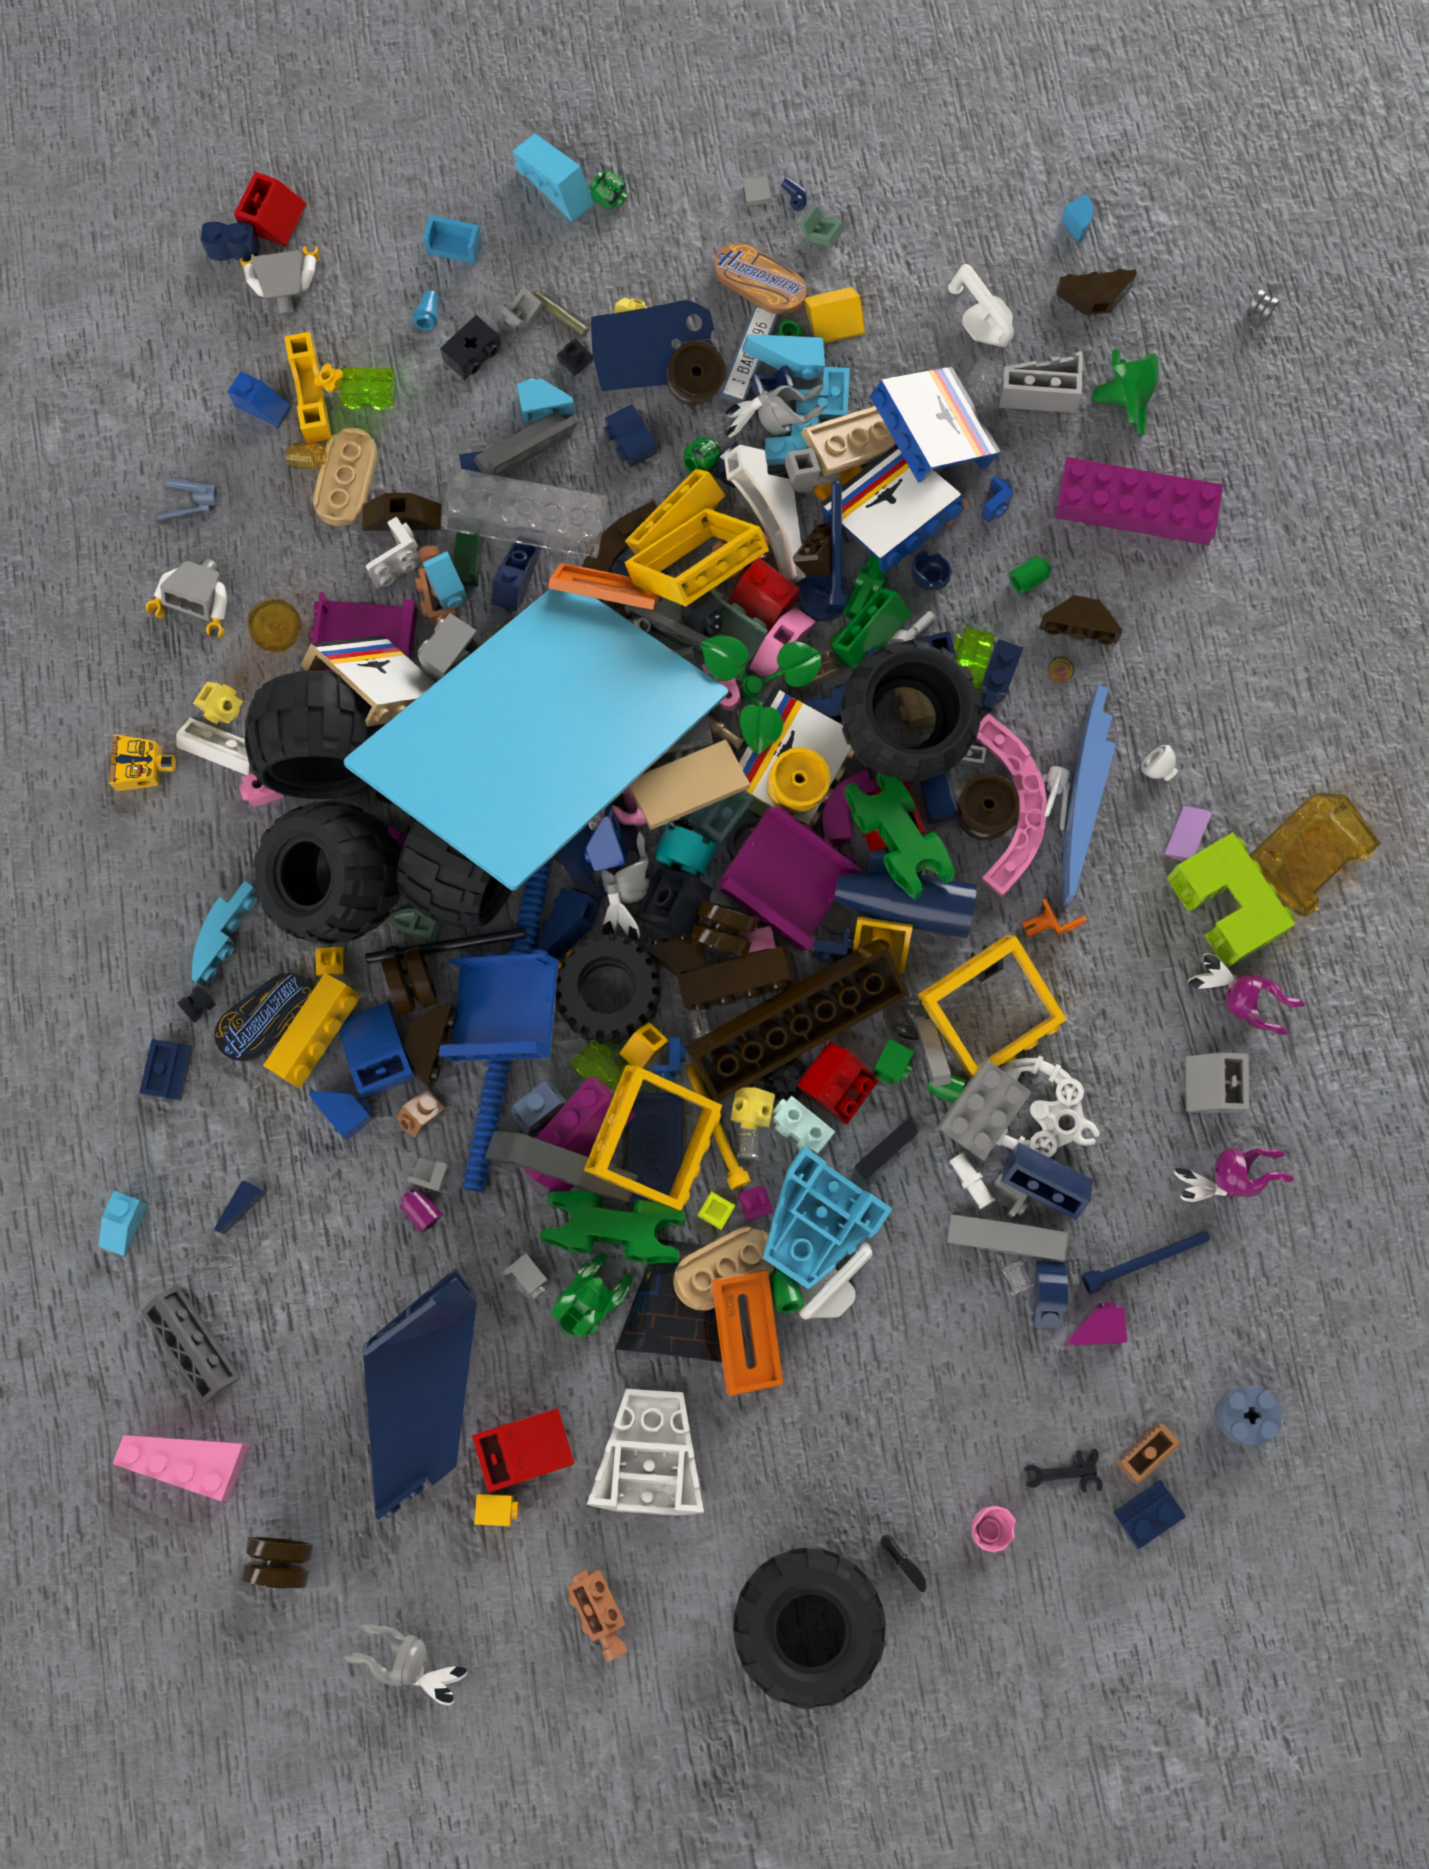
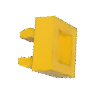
[316,947,345,977]

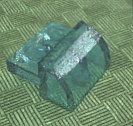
[680,791,754,845]

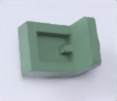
[800,206,845,248]

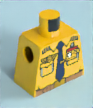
[109,734,176,791]

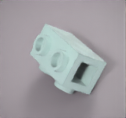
[773,1096,835,1155]

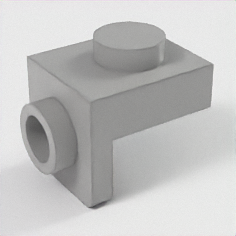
[500,287,545,329]
[992,1174,1030,1218]

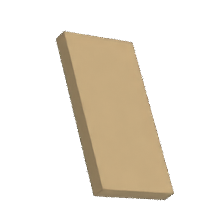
[801,406,896,477]
[628,740,750,830]

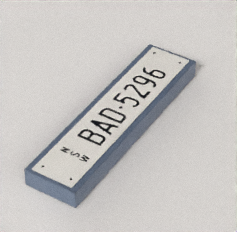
[720,306,779,403]

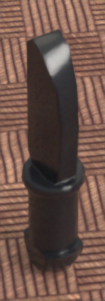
[881,1535,927,1592]

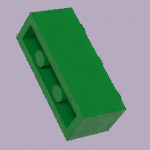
[831,587,911,670]

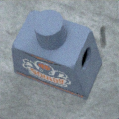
[511,1081,567,1136]

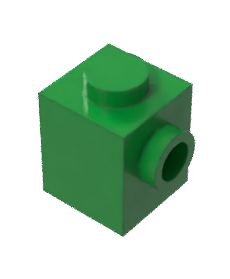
[873,1039,914,1085]

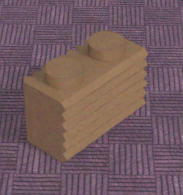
[1115,1424,1181,1484]

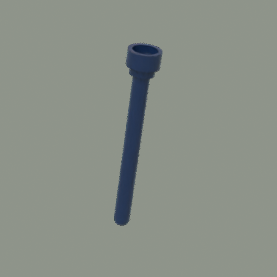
[826,480,848,609]
[1081,1231,1210,1295]

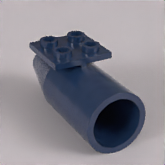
[834,849,977,938]

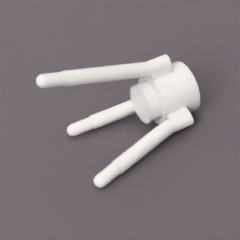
[1042,766,1071,830]

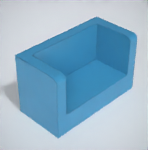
[423,215,482,264]

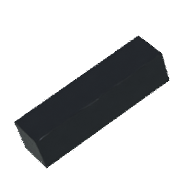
[854,1119,919,1180]

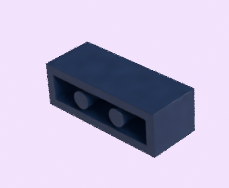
[1001,1142,1093,1220]

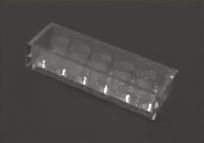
[441,467,608,558]

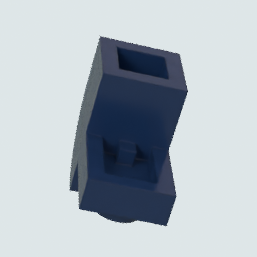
[1033,1260,1068,1329]

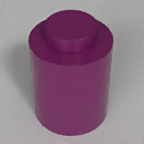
[400,1188,443,1233]

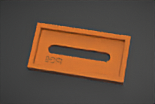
[548,563,660,610]
[711,1270,783,1396]

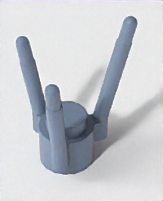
[157,478,217,520]

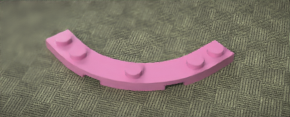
[976,713,1047,898]

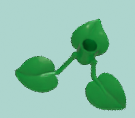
[700,636,821,755]

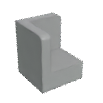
[407,1158,451,1194]

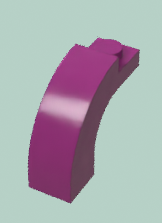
[821,770,881,846]

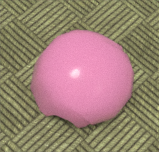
[971,1506,1016,1553]

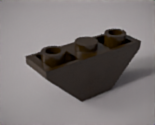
[1056,269,1137,315]
[362,493,442,531]
[793,523,832,577]
[1039,595,1122,645]
[403,1002,457,1087]

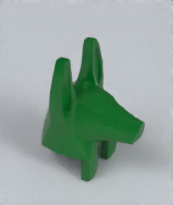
[1092,349,1159,436]
[550,1253,633,1338]

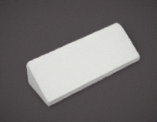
[176,718,253,775]

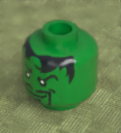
[589,170,628,210]
[683,436,721,473]

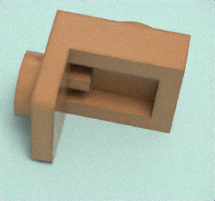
[397,1088,446,1138]

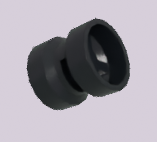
[177,985,216,1023]

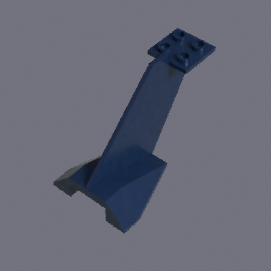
[362,1268,478,1520]

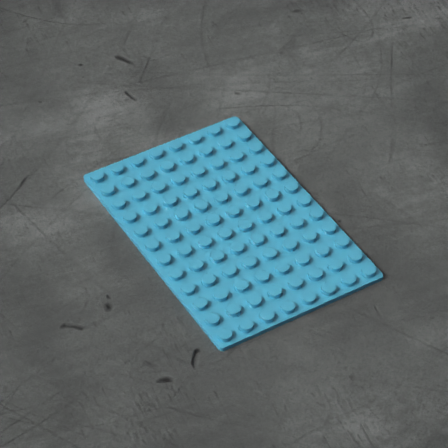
[344,589,728,890]

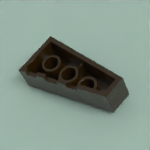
[677,946,800,1013]

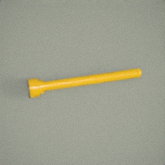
[686,1064,752,1190]

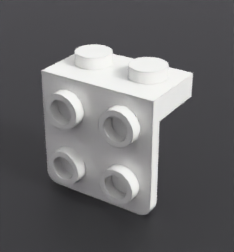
[366,517,420,588]

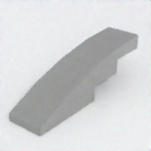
[947,1214,1069,1261]

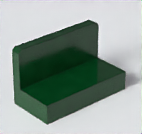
[453,525,483,586]

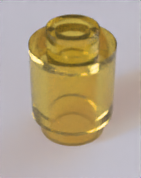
[286,443,327,470]

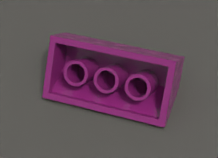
[521,1076,637,1192]

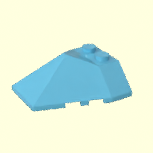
[762,1146,892,1289]

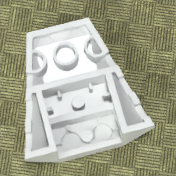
[587,1389,704,1516]

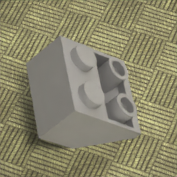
[1185,1053,1249,1114]

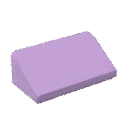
[1164,806,1212,862]

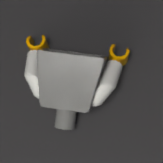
[240,246,320,315]
[146,559,227,639]

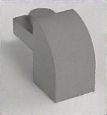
[784,448,840,493]

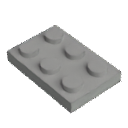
[937,1059,1031,1161]

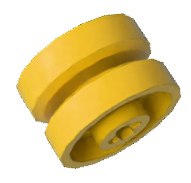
[766,747,831,815]

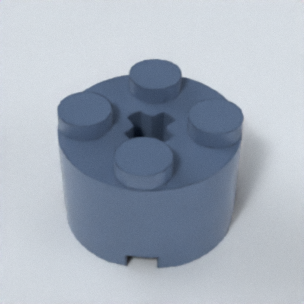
[1215,1386,1282,1446]

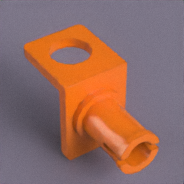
[1021,898,1087,938]

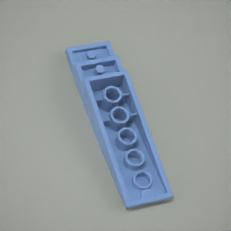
[1061,685,1116,909]

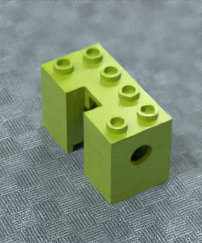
[1166,832,1295,968]

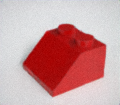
[727,558,800,633]

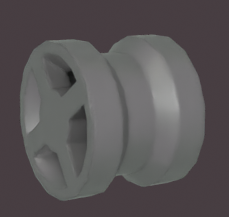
[1247,289,1279,322]

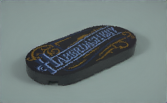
[214,973,314,1062]

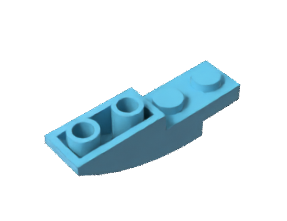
[192,881,258,987]

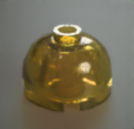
[246,598,302,652]

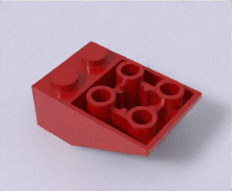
[472,1408,575,1493]

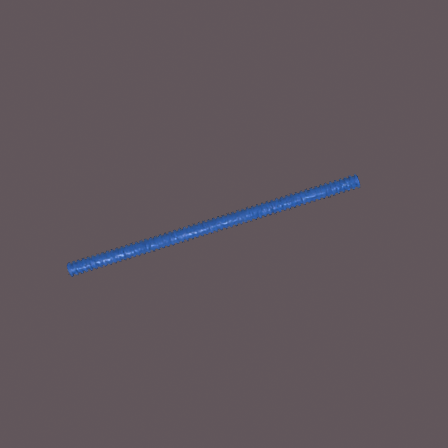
[461,856,554,1192]

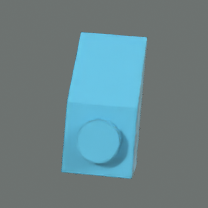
[517,379,575,423]
[423,551,467,610]
[98,1191,148,1257]

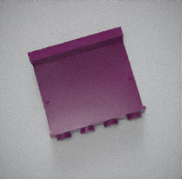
[310,592,418,672]
[715,805,862,951]

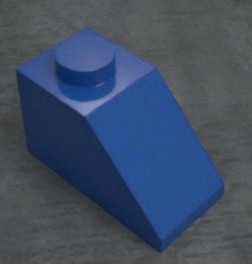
[228,371,291,428]
[584,804,628,872]
[308,1091,373,1140]

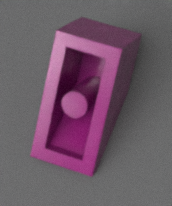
[1065,1302,1127,1346]

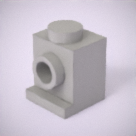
[504,1253,549,1299]

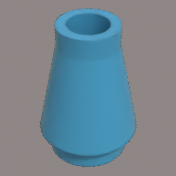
[412,290,439,330]

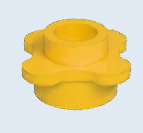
[314,364,343,392]

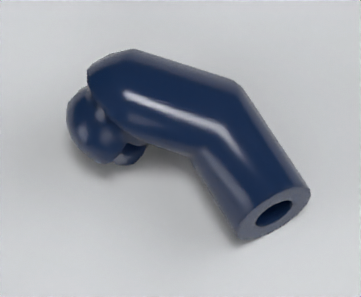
[781,176,807,211]

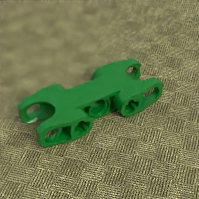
[844,772,955,900]
[540,1190,686,1264]

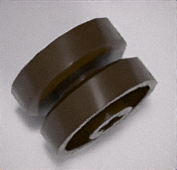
[666,341,725,405]
[956,774,1019,841]
[690,900,759,955]
[381,946,438,1016]
[241,1537,313,1589]

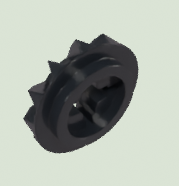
[764,1059,807,1101]

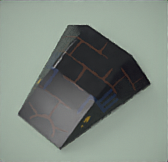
[615,1239,722,1362]

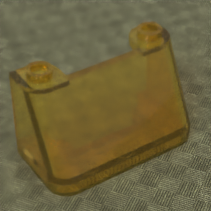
[1249,792,1381,917]

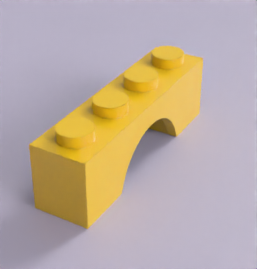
[284,332,332,444]

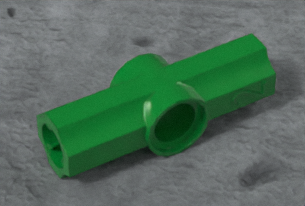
[843,554,891,620]

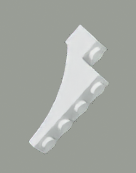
[724,445,805,584]

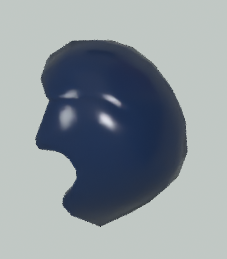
[911,550,952,591]

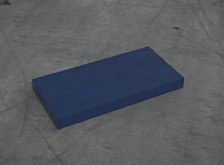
[626,1093,683,1205]

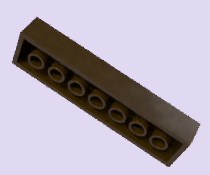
[684,939,909,1102]

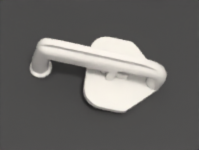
[948,264,1014,347]
[799,1241,873,1320]

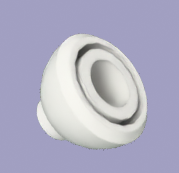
[1141,745,1178,781]

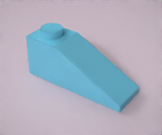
[742,334,825,380]

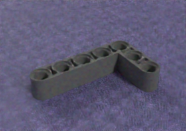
[485,1131,638,1203]

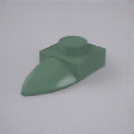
[388,908,441,941]

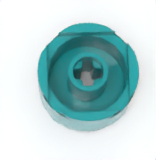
[654,824,717,879]

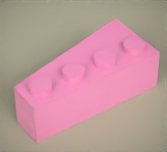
[113,1435,250,1501]

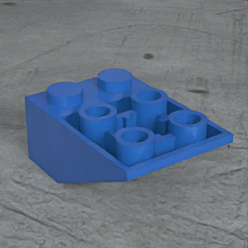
[338,1002,417,1099]

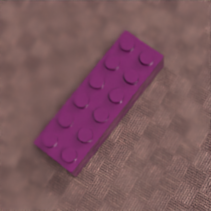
[1054,457,1223,545]

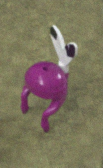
[1188,953,1305,1035]
[1174,1148,1294,1202]

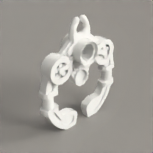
[996,1055,1100,1158]

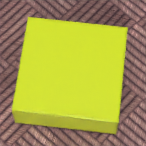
[697,1191,736,1231]

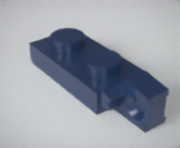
[980,639,1024,713]

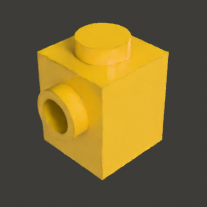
[619,1022,669,1069]
[474,1493,519,1526]

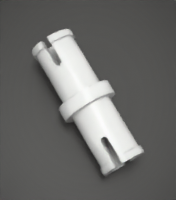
[949,1153,996,1209]

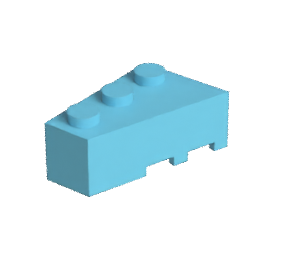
[512,133,594,222]

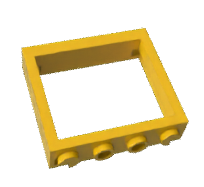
[625,508,769,606]
[917,935,1067,1079]
[583,1065,722,1211]

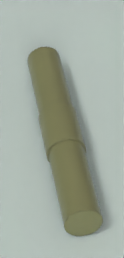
[533,290,589,337]

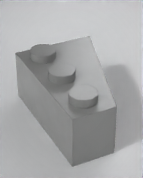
[999,352,1083,413]

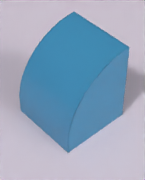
[1061,194,1093,243]

